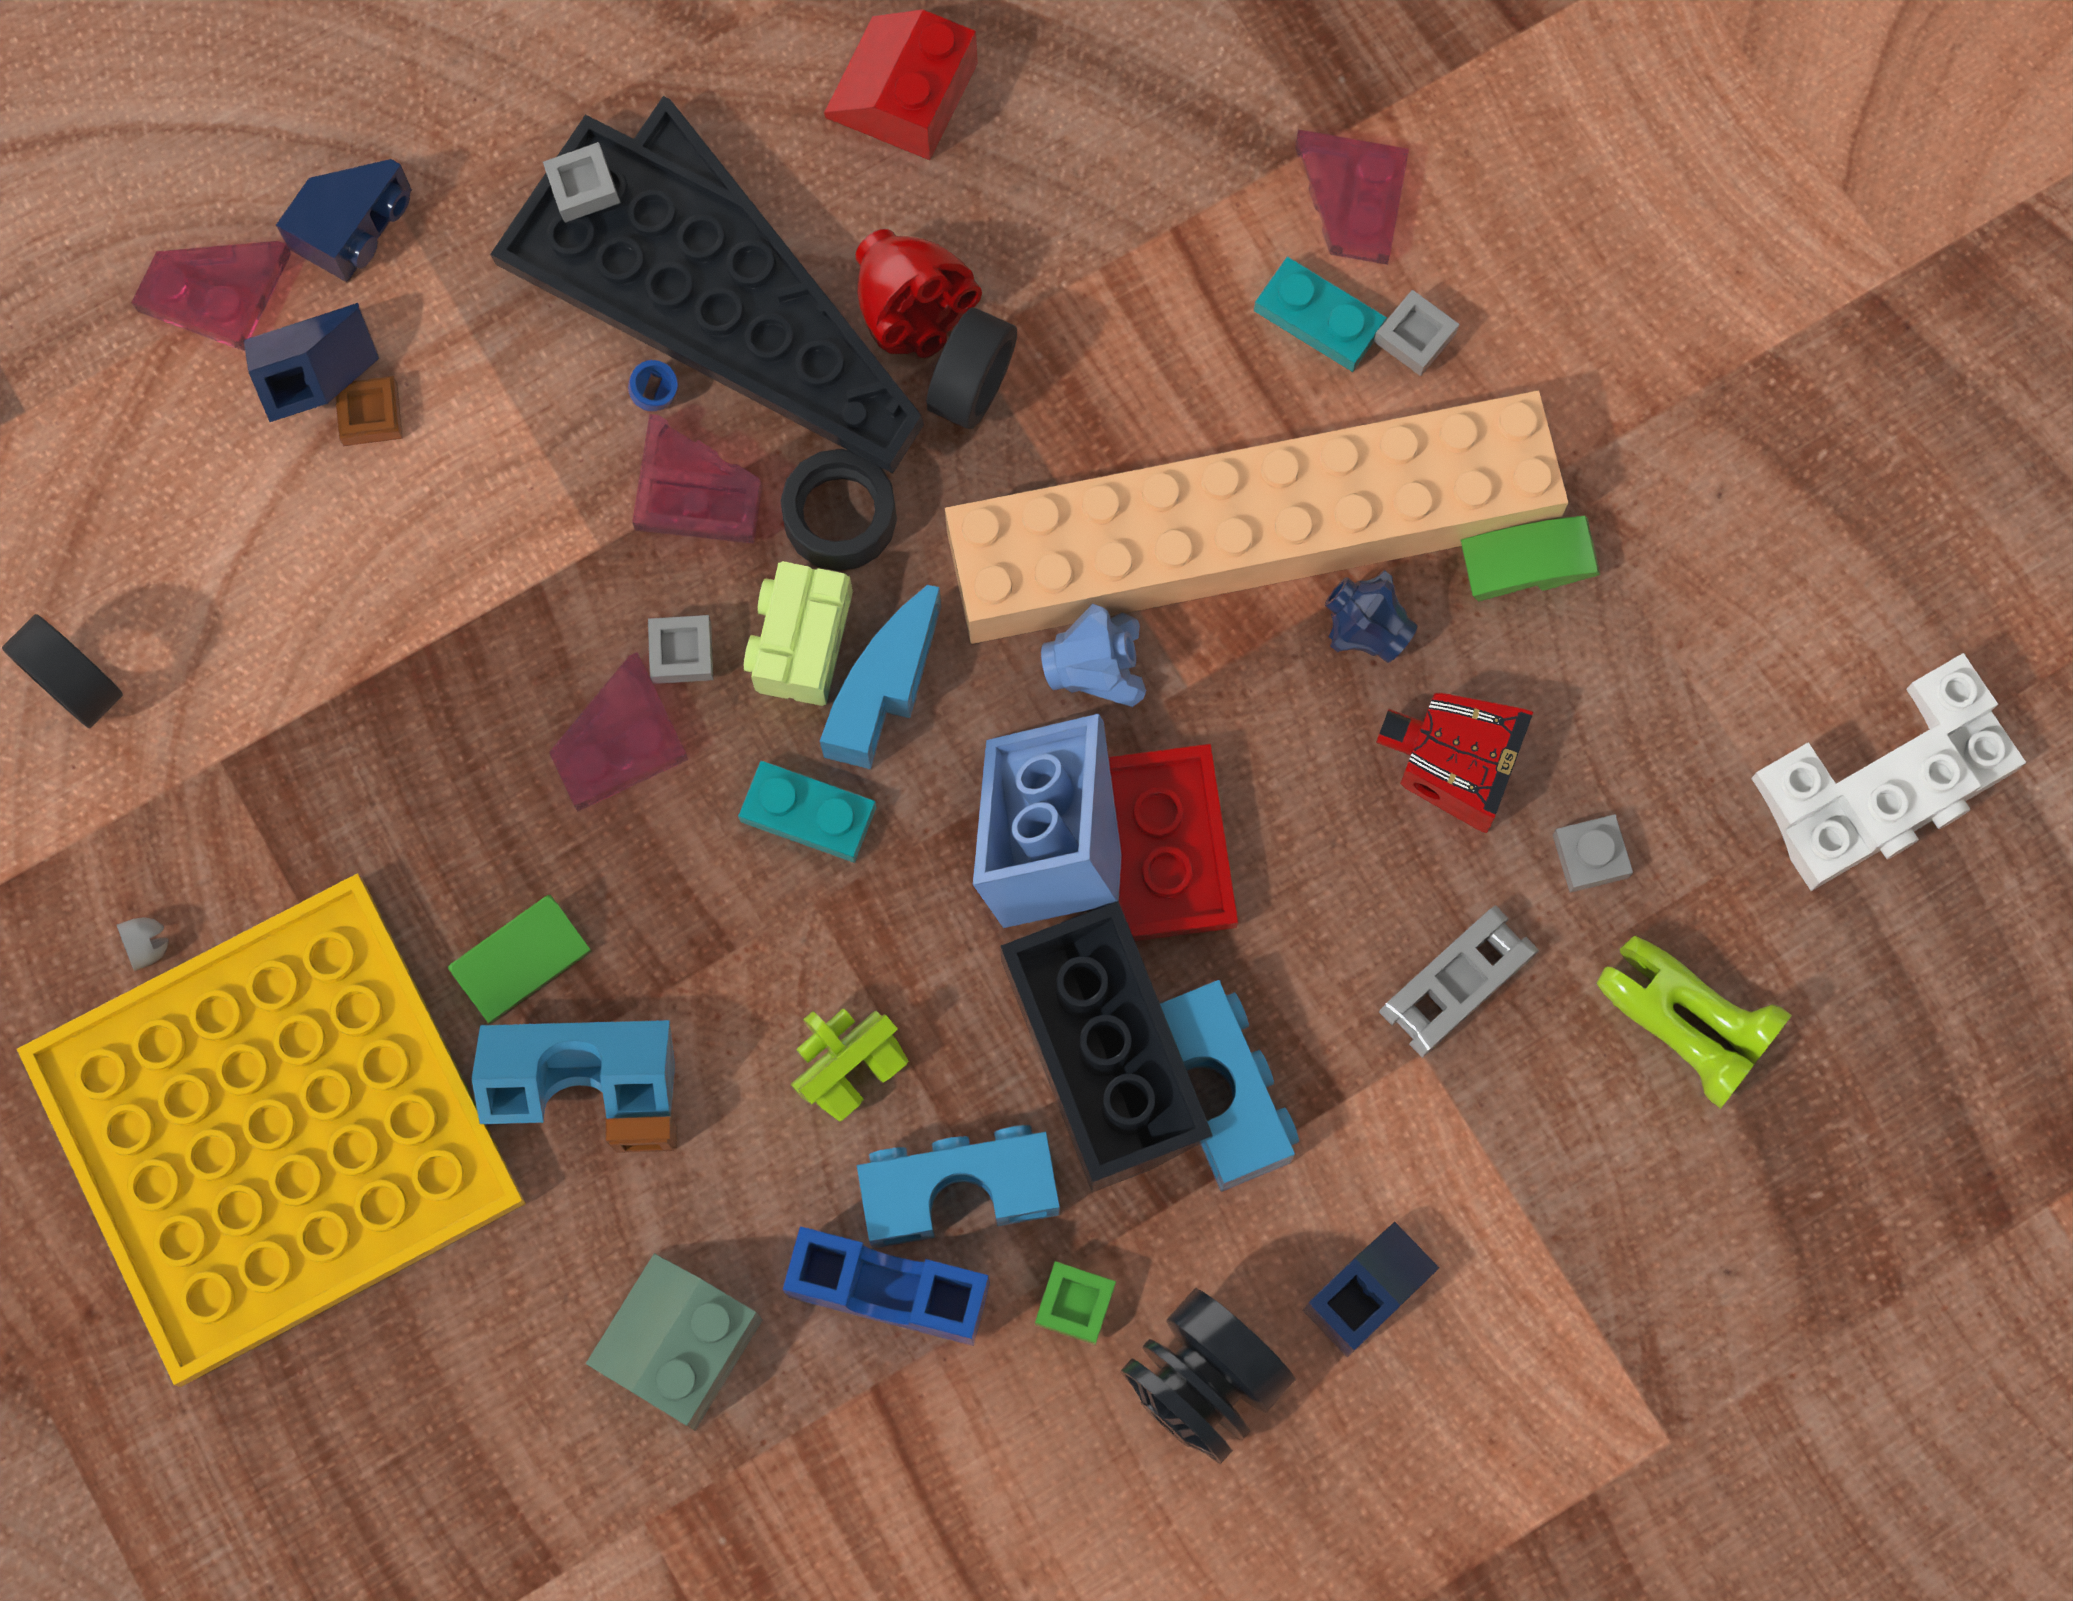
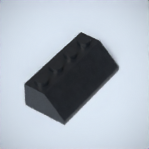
[1000,901,1213,1193]

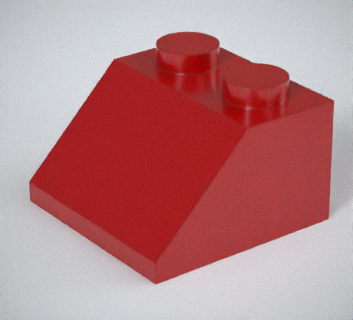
[824,9,978,160]

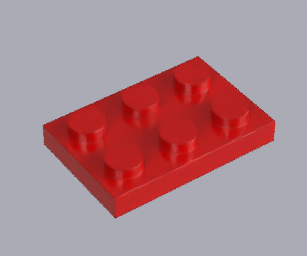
[1108,744,1238,941]

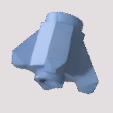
[1041,603,1146,707]

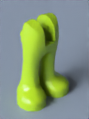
[1596,936,1792,1109]

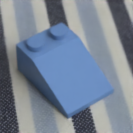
[973,714,1121,928]

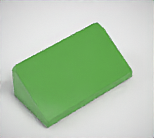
[448,895,592,1025]

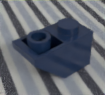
[276,159,412,282]
[244,303,379,422]
[1303,1221,1439,1358]

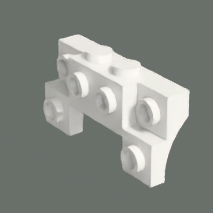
[1751,653,2026,891]

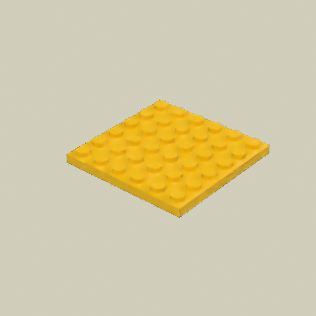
[17,873,526,1387]

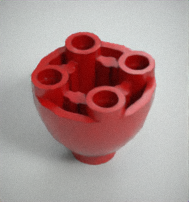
[855,229,982,358]

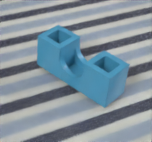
[1160,980,1299,1192]
[472,1020,675,1124]
[857,1125,1060,1249]

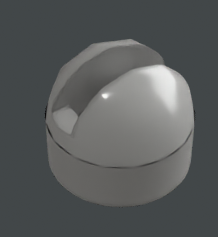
[116,917,169,971]

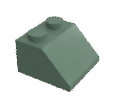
[586,1253,763,1431]

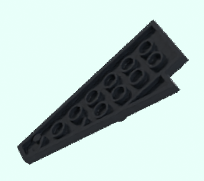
[490,96,924,474]

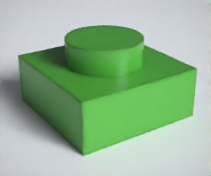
[1035,1261,1116,1345]

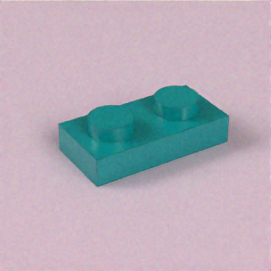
[1254,256,1387,372]
[738,761,877,863]

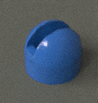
[628,360,678,412]

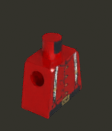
[1376,693,1533,833]

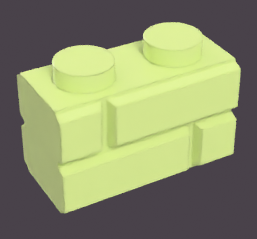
[744,561,853,706]

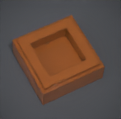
[336,376,403,446]
[606,1116,677,1153]

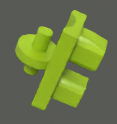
[790,1008,909,1122]

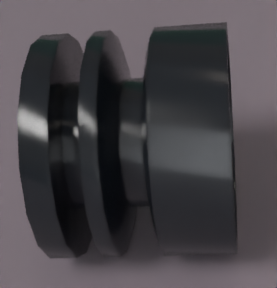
[1121,1288,1296,1465]

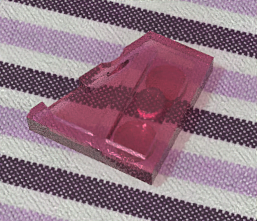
[1295,130,1409,265]
[131,241,291,351]
[632,414,762,544]
[549,652,689,812]

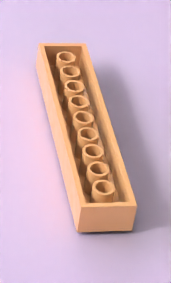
[945,390,1568,644]

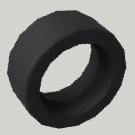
[926,307,1017,429]
[780,449,897,571]
[2,614,123,728]

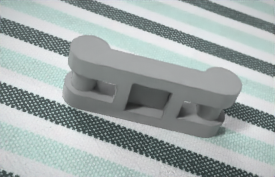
[1379,905,1539,1058]

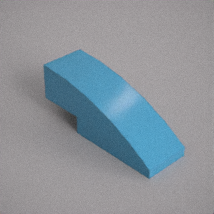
[820,585,941,769]

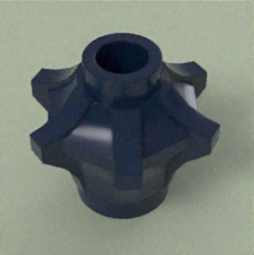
[1325,570,1418,663]

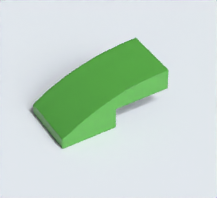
[1461,516,1600,602]

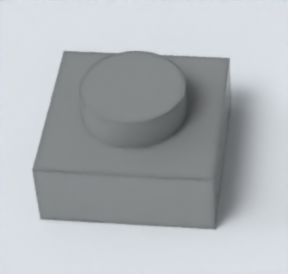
[543,142,621,222]
[1374,290,1460,376]
[648,615,714,684]
[1553,814,1633,893]

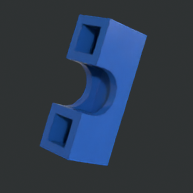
[783,1226,990,1346]

